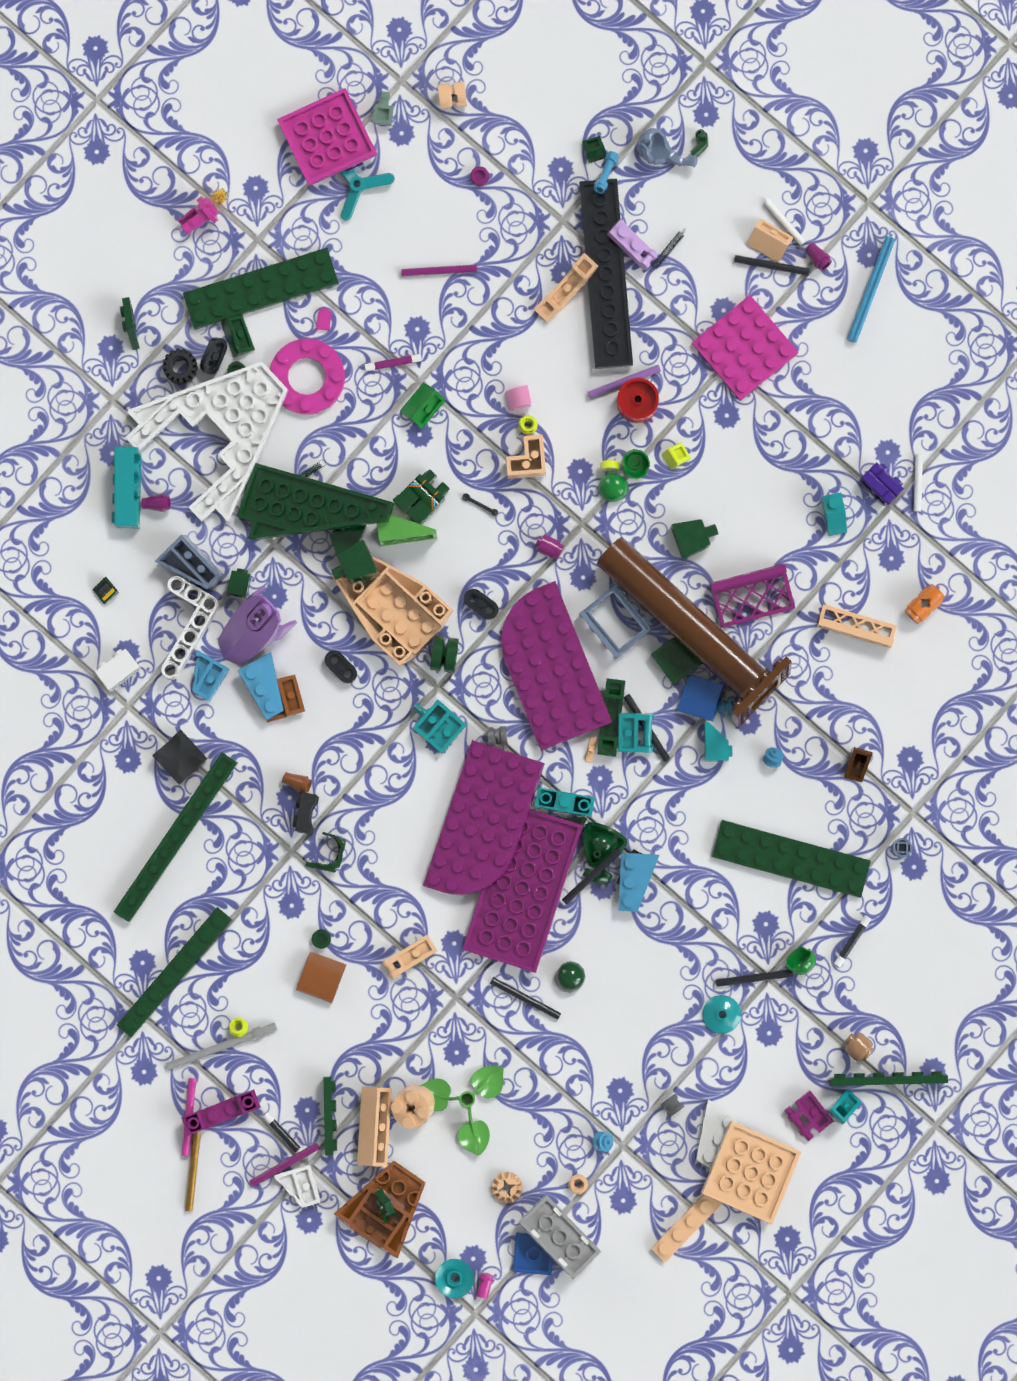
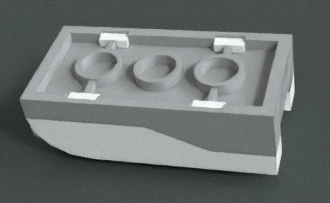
[518,1195,602,1279]

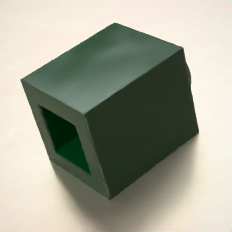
[227,568,252,599]

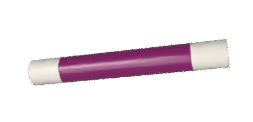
[365,354,422,371]

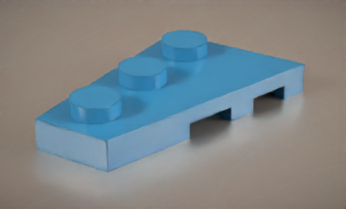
[237,652,283,721]
[618,853,659,912]

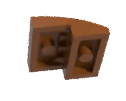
[267,675,305,722]
[296,951,347,1003]

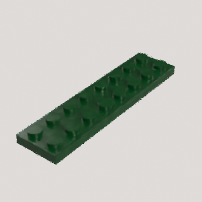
[183,248,339,330]
[712,820,871,898]

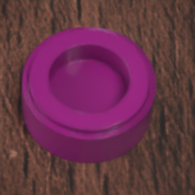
[470,166,489,187]

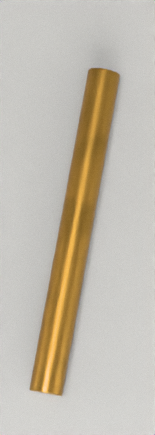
[185,1133,201,1212]

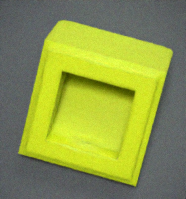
[662,442,691,470]

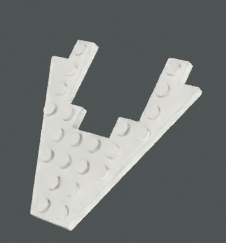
[125,362,288,522]

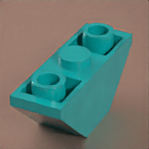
[535,787,595,817]

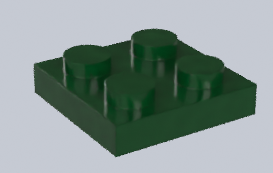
[651,637,702,685]

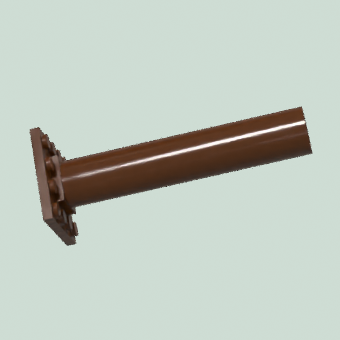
[596,537,792,728]

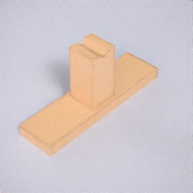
[585,737,597,762]

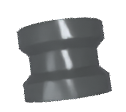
[660,1094,685,1117]

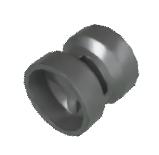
[487,726,508,746]

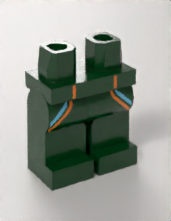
[393,469,450,525]

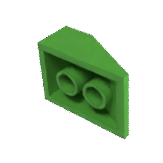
[377,515,437,546]

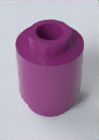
[535,534,564,559]

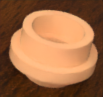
[568,1174,588,1194]

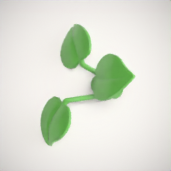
[420,1066,504,1155]

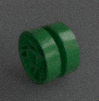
[430,635,459,673]

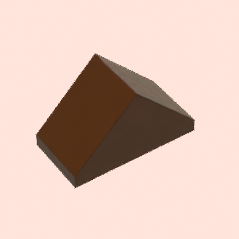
[844,747,873,782]

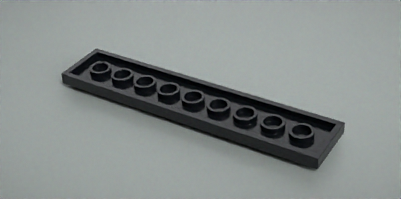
[579,178,633,369]

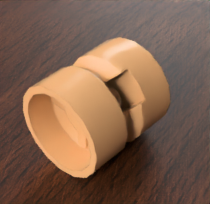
[438,82,467,109]

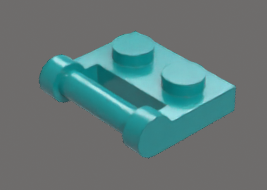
[618,713,654,753]

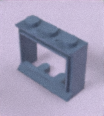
[579,585,652,659]

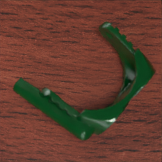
[305,832,346,873]

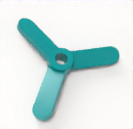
[340,170,395,221]

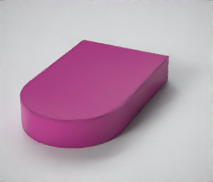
[316,308,331,331]

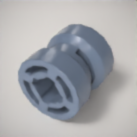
[891,838,912,858]

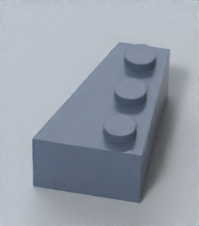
[154,535,225,589]

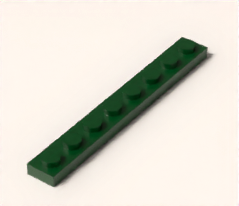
[117,907,233,1038]

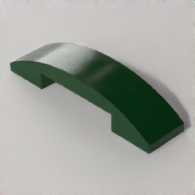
[597,678,626,757]

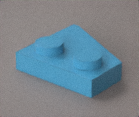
[192,650,230,702]

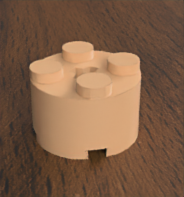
[391,1084,435,1129]

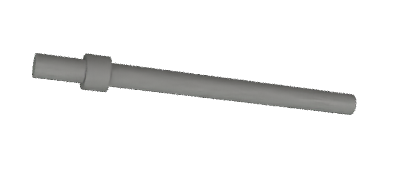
[166,1022,277,1071]

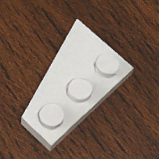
[696,1099,742,1168]

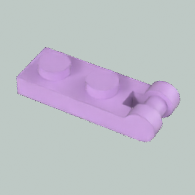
[607,219,658,270]

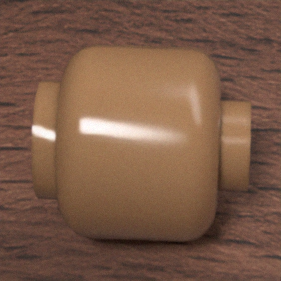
[845,1033,874,1061]

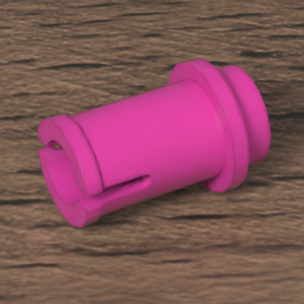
[476,1273,495,1299]

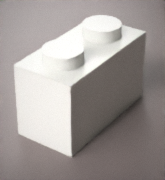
[95,649,141,692]

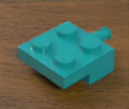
[413,699,467,754]

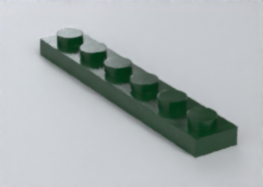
[829,1071,948,1086]

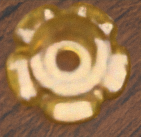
[211,188,228,205]

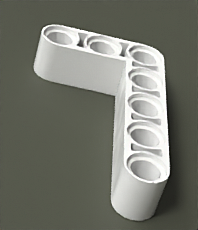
[161,576,219,680]

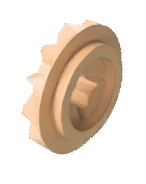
[492,1172,523,1203]

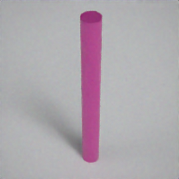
[181,1078,197,1156]

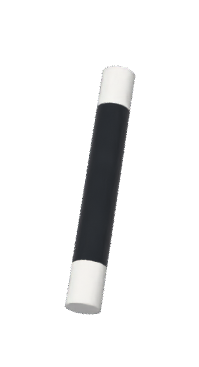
[834,915,871,968]
[263,1112,304,1160]

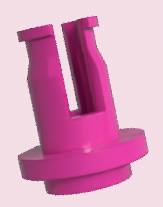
[177,196,219,235]

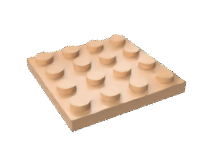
[701,1121,801,1224]

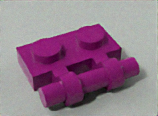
[784,1090,834,1141]

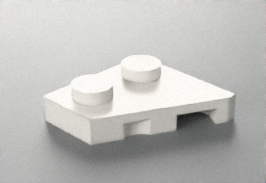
[274,1164,321,1208]

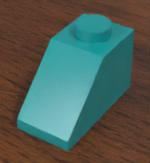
[820,492,847,536]
[704,722,733,762]

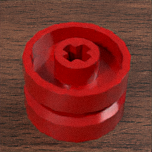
[616,378,659,424]

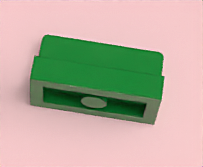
[400,383,446,429]

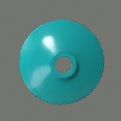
[702,995,741,1034]
[435,1259,474,1298]

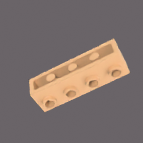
[357,1086,392,1167]

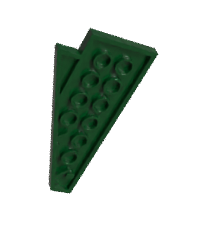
[237,463,394,541]

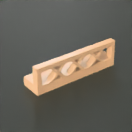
[817,604,897,648]

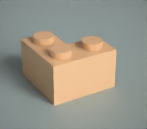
[506,435,546,479]

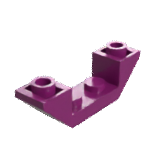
[181,1089,261,1136]

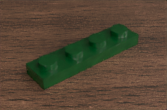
[323,1076,337,1156]

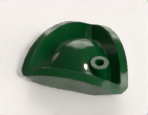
[583,822,627,868]

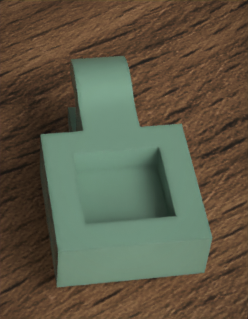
[372,91,394,126]

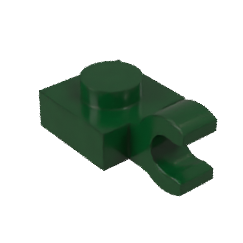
[374,1188,396,1222]

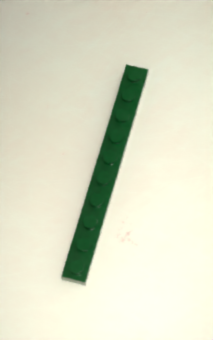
[113,752,238,923]

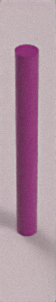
[401,264,477,277]
[250,1142,320,1187]

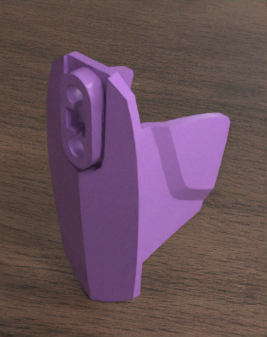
[218,586,297,665]

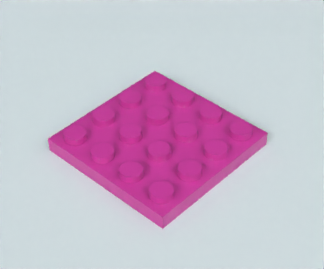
[277,88,377,186]
[691,295,799,401]

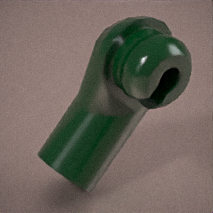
[690,129,709,157]
[583,868,613,885]

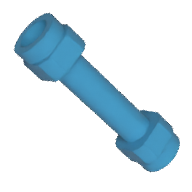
[594,151,619,194]

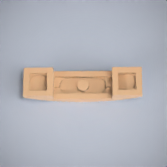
[534,253,598,322]

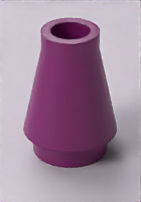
[805,242,832,271]
[141,493,171,512]

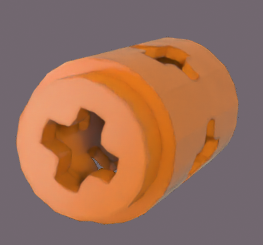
[904,584,945,624]

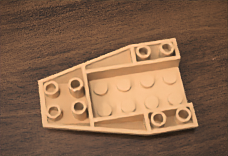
[332,555,453,666]

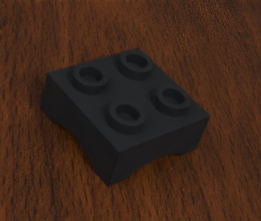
[152,729,208,785]
[292,792,319,835]

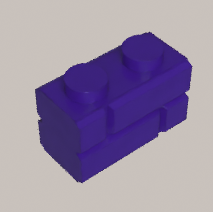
[859,462,904,507]

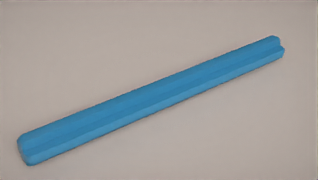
[847,236,895,343]

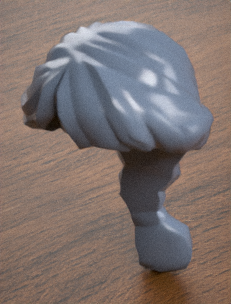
[637,128,698,167]

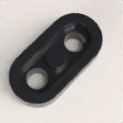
[200,337,227,374]
[464,589,499,620]
[325,650,357,684]

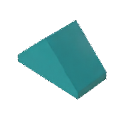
[827,1089,862,1125]

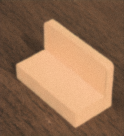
[747,219,794,262]

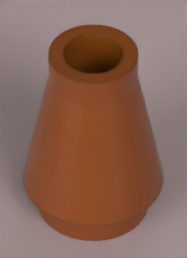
[282,772,312,794]

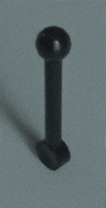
[462,493,498,516]

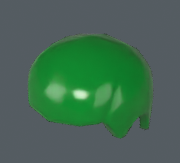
[621,449,650,479]
[598,473,629,502]
[786,946,816,975]

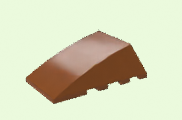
[334,1161,426,1259]

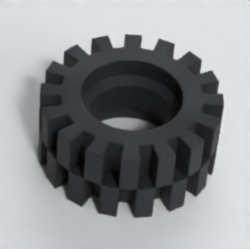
[162,348,198,385]

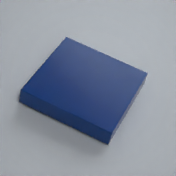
[677,674,725,722]
[513,1232,553,1275]

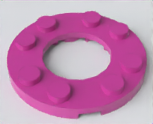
[270,339,345,415]

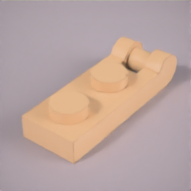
[382,935,437,980]

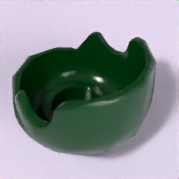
[555,961,586,993]

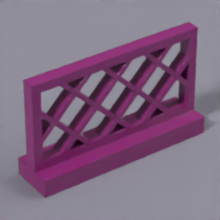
[709,564,795,628]

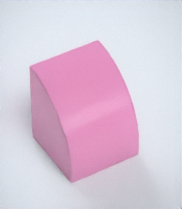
[505,385,531,411]

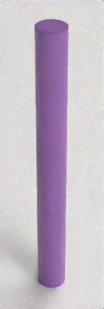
[587,365,661,399]

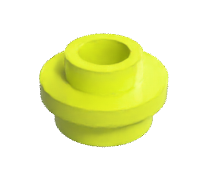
[519,415,538,435]
[229,1018,248,1037]

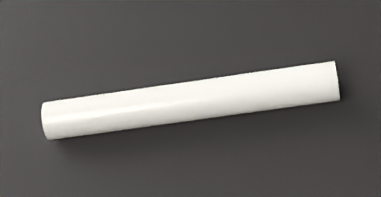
[764,199,806,246]
[913,454,923,512]

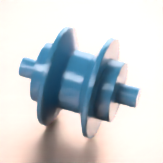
[717,698,734,718]
[763,747,784,768]
[593,1131,614,1152]

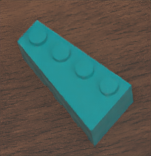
[112,447,142,529]

